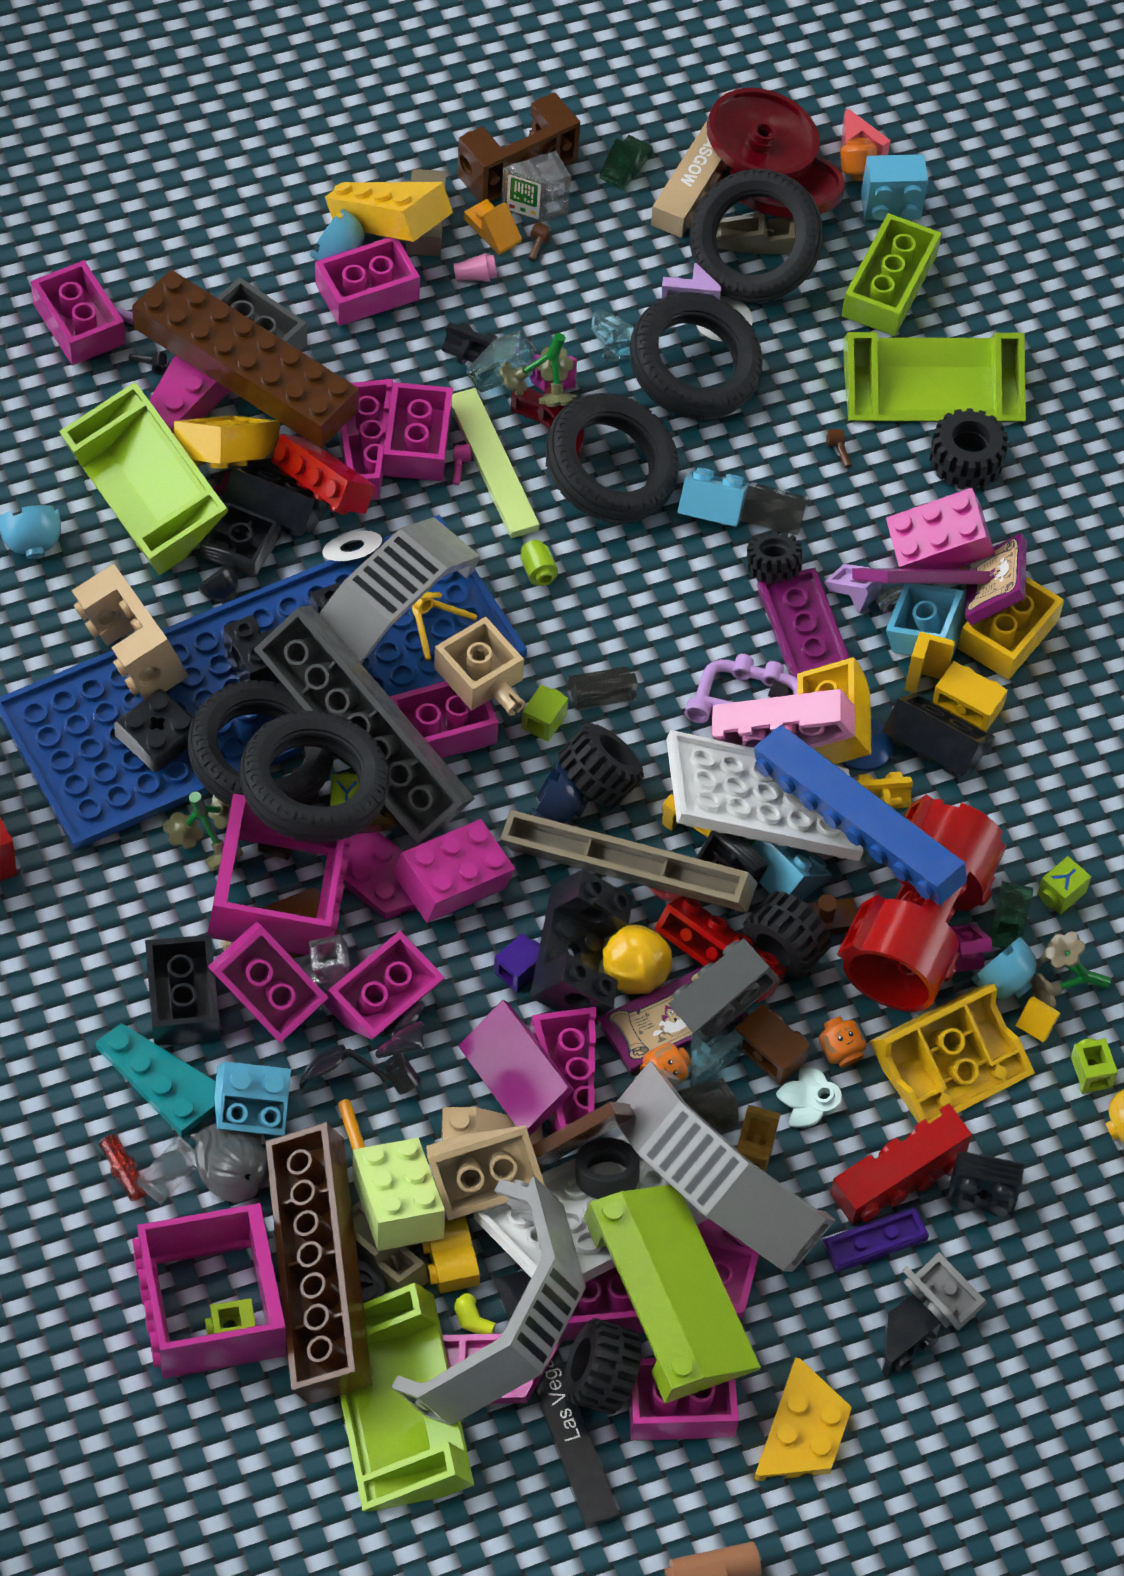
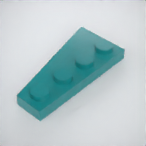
[96,1023,216,1137]

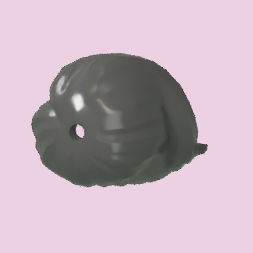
[190,1123,269,1203]

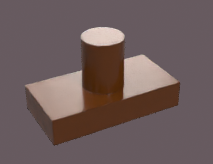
[806,894,857,935]

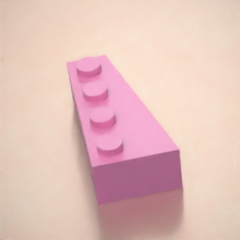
[712,689,855,748]

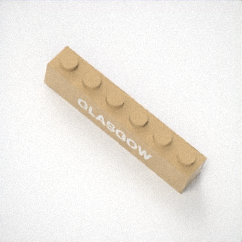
[651,92,730,238]

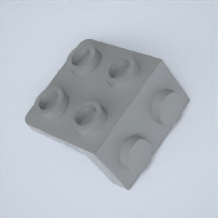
[902,1252,987,1331]

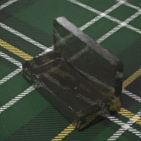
[741,482,810,535]
[567,667,638,710]

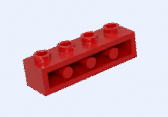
[271,434,376,515]
[654,896,787,1004]

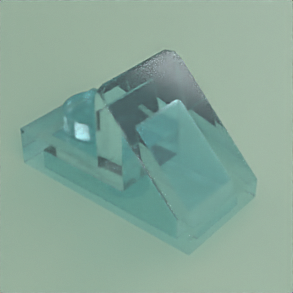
[591,308,634,362]
[690,1029,744,1093]

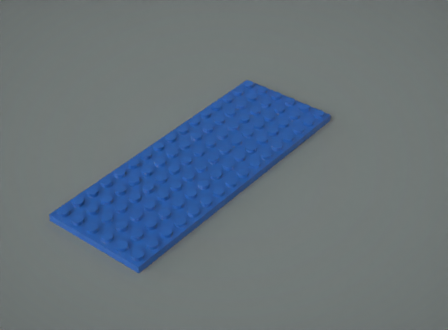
[0,515,527,851]

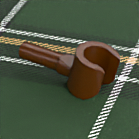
[528,222,550,262]
[826,429,851,468]

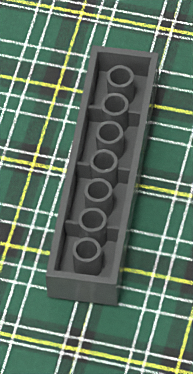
[254,605,475,844]

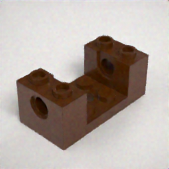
[457,92,580,202]

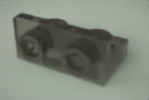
[677,1077,739,1132]

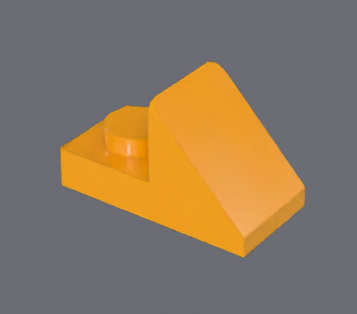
[464,199,522,255]

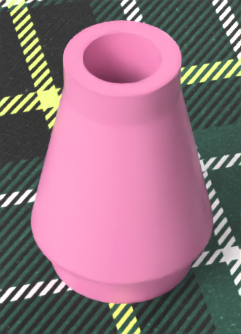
[454,253,497,282]

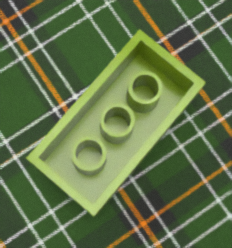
[841,213,942,336]

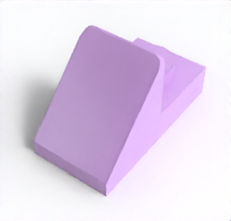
[661,263,721,300]
[824,564,884,613]

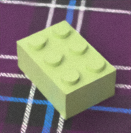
[353,1138,445,1251]

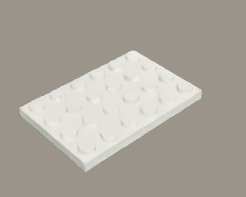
[666,730,864,861]
[473,1134,709,1282]

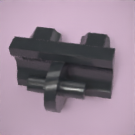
[442,322,498,369]

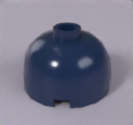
[530,761,588,824]

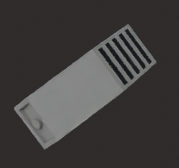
[319,517,480,664]
[616,1061,835,1272]
[391,1175,586,1426]

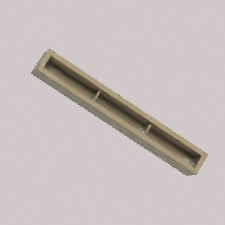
[500,809,757,913]

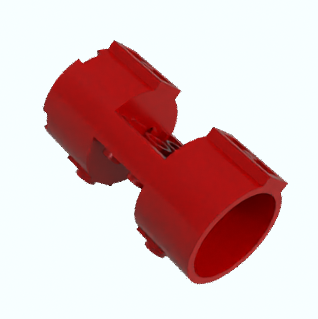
[837,794,1007,1012]

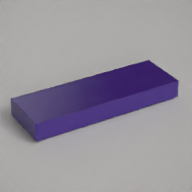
[822,1207,929,1273]

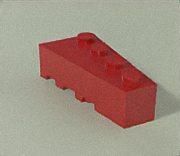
[830,1103,972,1225]

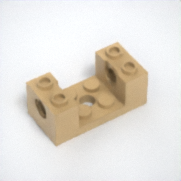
[71,564,189,700]

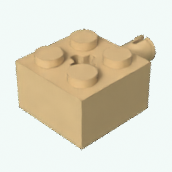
[434,617,525,716]

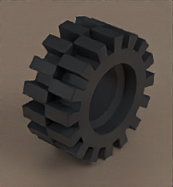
[747,531,802,584]

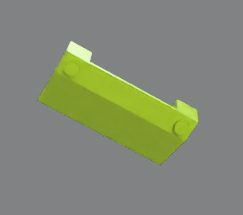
[843,332,1026,422]
[59,382,228,576]
[583,1185,761,1403]
[340,1283,474,1512]

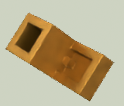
[736,1105,781,1173]

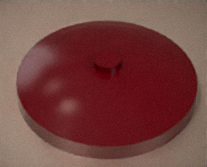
[706,88,820,179]
[730,155,845,218]

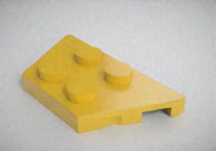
[754,1357,852,1481]

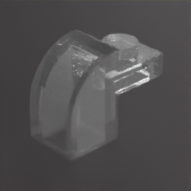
[293,934,351,992]

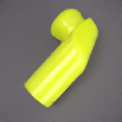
[454,1293,496,1334]

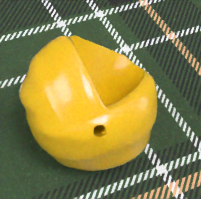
[603,925,672,994]

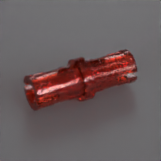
[98,1134,149,1201]

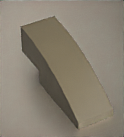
[717,212,796,254]
[352,1201,430,1291]

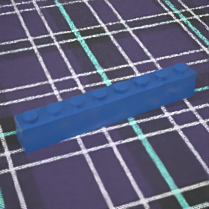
[753,725,967,906]

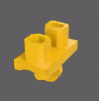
[857,772,913,809]

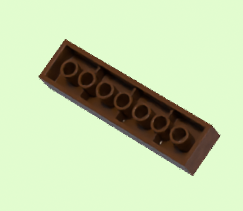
[132,269,359,448]
[265,1122,373,1404]

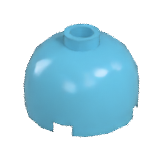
[310,209,365,261]
[0,505,61,559]
[971,937,1037,999]

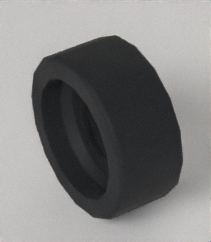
[575,1137,640,1199]

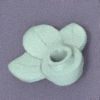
[776,1068,842,1128]

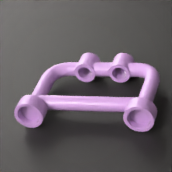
[684,654,797,723]

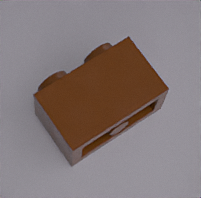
[732,1004,810,1085]

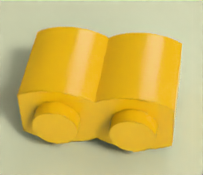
[421,1216,480,1294]

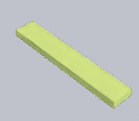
[452,388,540,539]

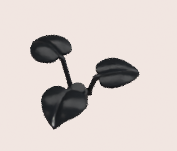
[299,1001,425,1095]

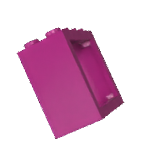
[207,793,352,958]
[132,1203,286,1379]

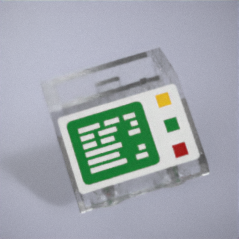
[501,151,571,222]

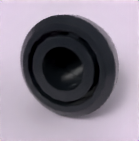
[198,564,239,604]

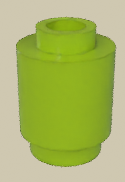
[520,540,558,586]

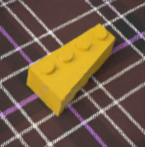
[325,182,453,242]

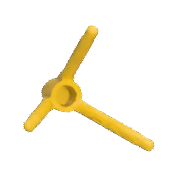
[412,592,477,661]

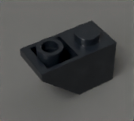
[882,1294,941,1377]

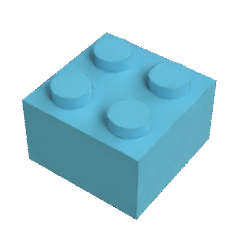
[861,154,928,220]
[886,583,967,657]

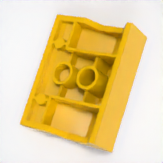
[870,984,1035,1124]

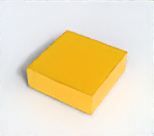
[1015,996,1061,1042]

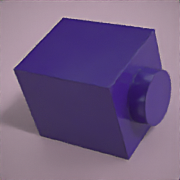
[494,933,540,993]

